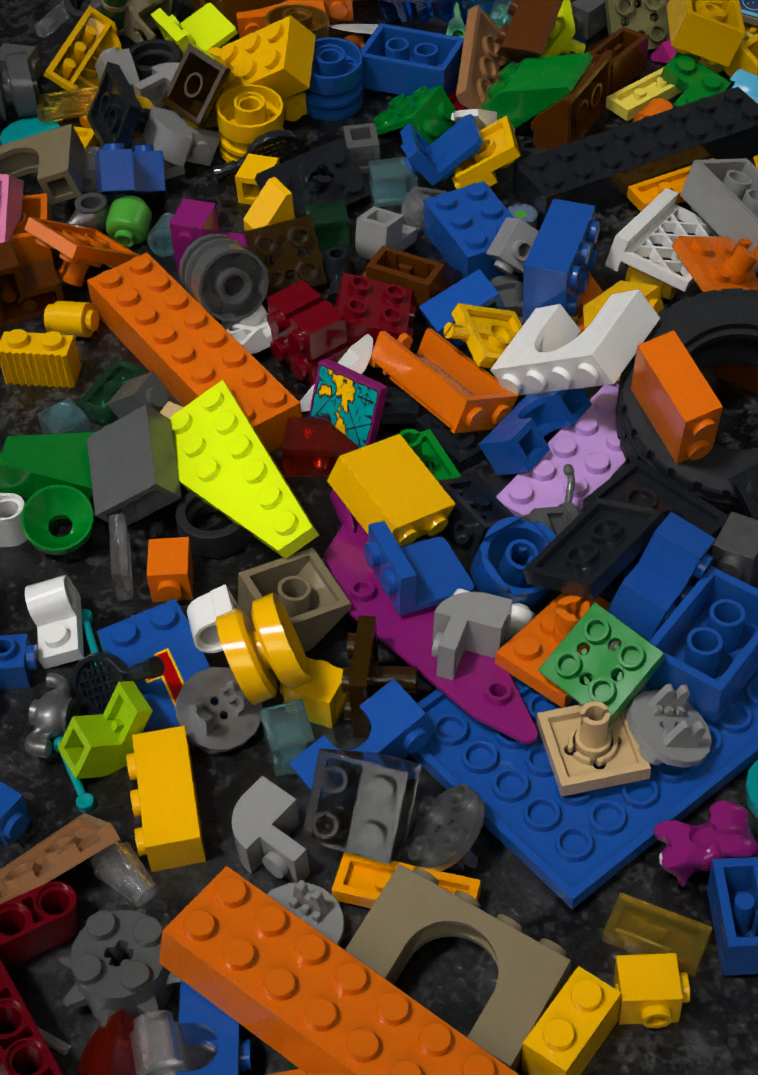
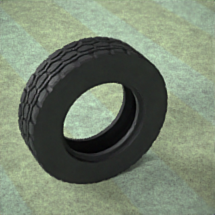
[615,288,758,516]

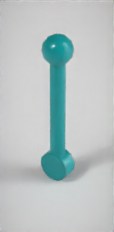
[81,609,108,675]
[52,736,95,813]

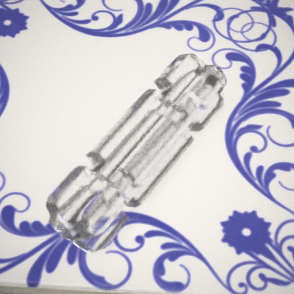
[35,0,70,38]

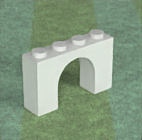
[490,289,660,396]

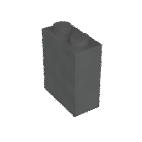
[86,405,182,529]

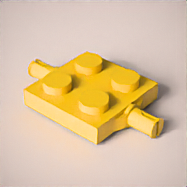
[443,303,523,368]

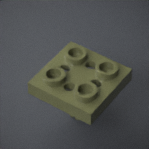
[604,0,670,50]

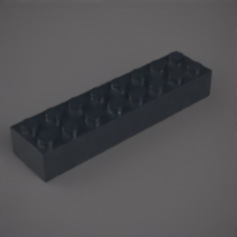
[513,87,758,225]

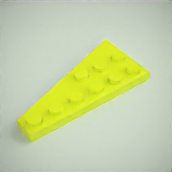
[169,380,319,559]

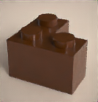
[0,241,65,329]

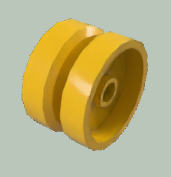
[216,592,312,705]

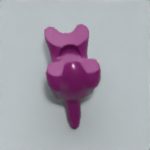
[653,800,758,887]

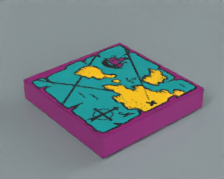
[306,358,388,451]

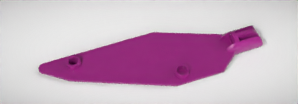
[324,490,538,744]

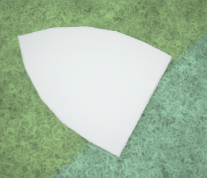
[329,24,378,34]

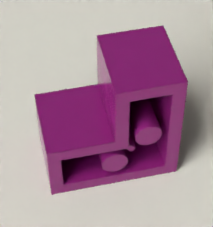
[169,199,247,278]

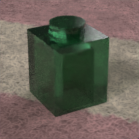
[304,200,351,251]

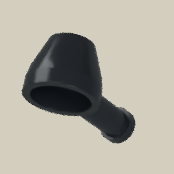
[323,247,356,306]

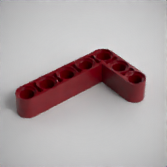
[0,881,78,1075]

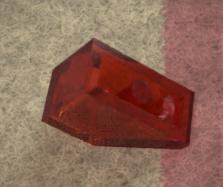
[282,417,359,478]

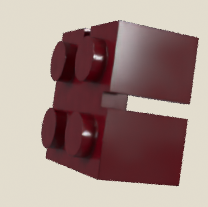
[267,280,348,387]

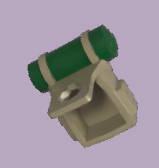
[101,0,173,43]

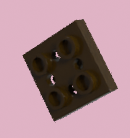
[242,215,327,299]
[342,616,418,739]

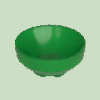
[21,484,94,555]

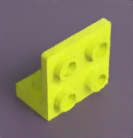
[150,3,238,57]

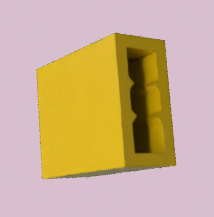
[327,434,455,546]

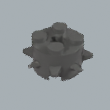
[59,908,181,1031]

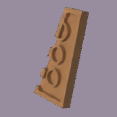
[456,5,508,110]
[0,813,120,904]

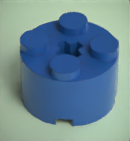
[470,516,556,609]

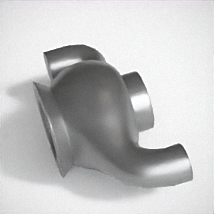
[66,192,127,233]
[25,673,83,758]

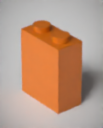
[631,330,723,464]

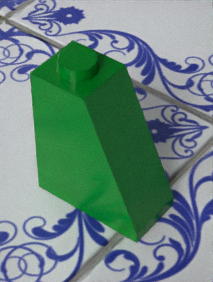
[0,432,95,500]

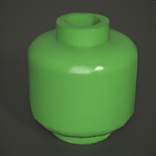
[105,195,152,247]

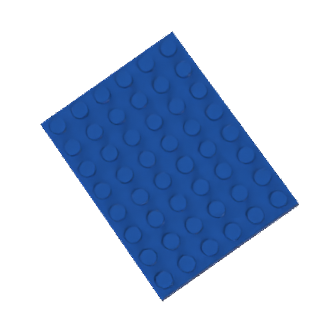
[410,551,758,909]

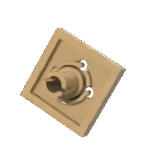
[537,701,651,797]

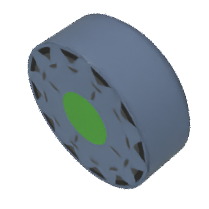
[507,204,538,228]

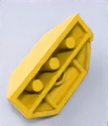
[43,5,122,99]

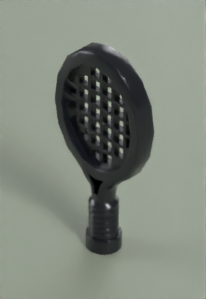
[213,130,305,181]
[71,652,165,715]

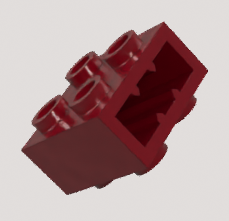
[334,272,416,351]

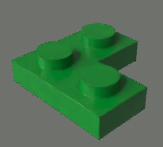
[660,52,731,107]

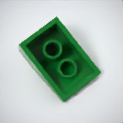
[481,53,593,128]

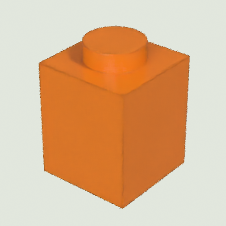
[147,537,194,602]

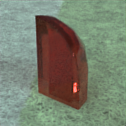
[76,1009,149,1075]

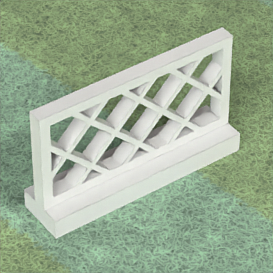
[605,188,720,292]

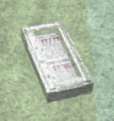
[109,513,134,601]

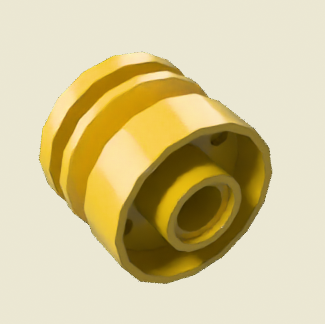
[216,84,285,163]

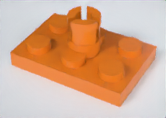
[24,217,140,287]
[672,236,758,292]
[495,592,640,708]

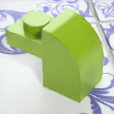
[58,681,153,779]

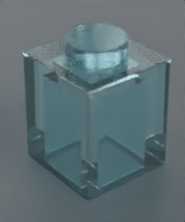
[368,156,418,207]
[37,398,92,434]
[259,699,315,777]

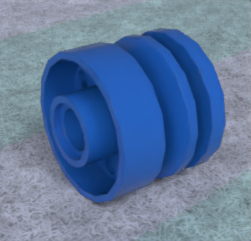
[304,37,363,121]

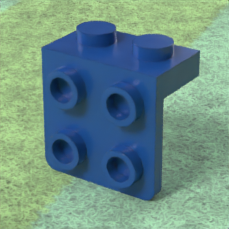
[400,114,483,186]
[364,521,474,616]

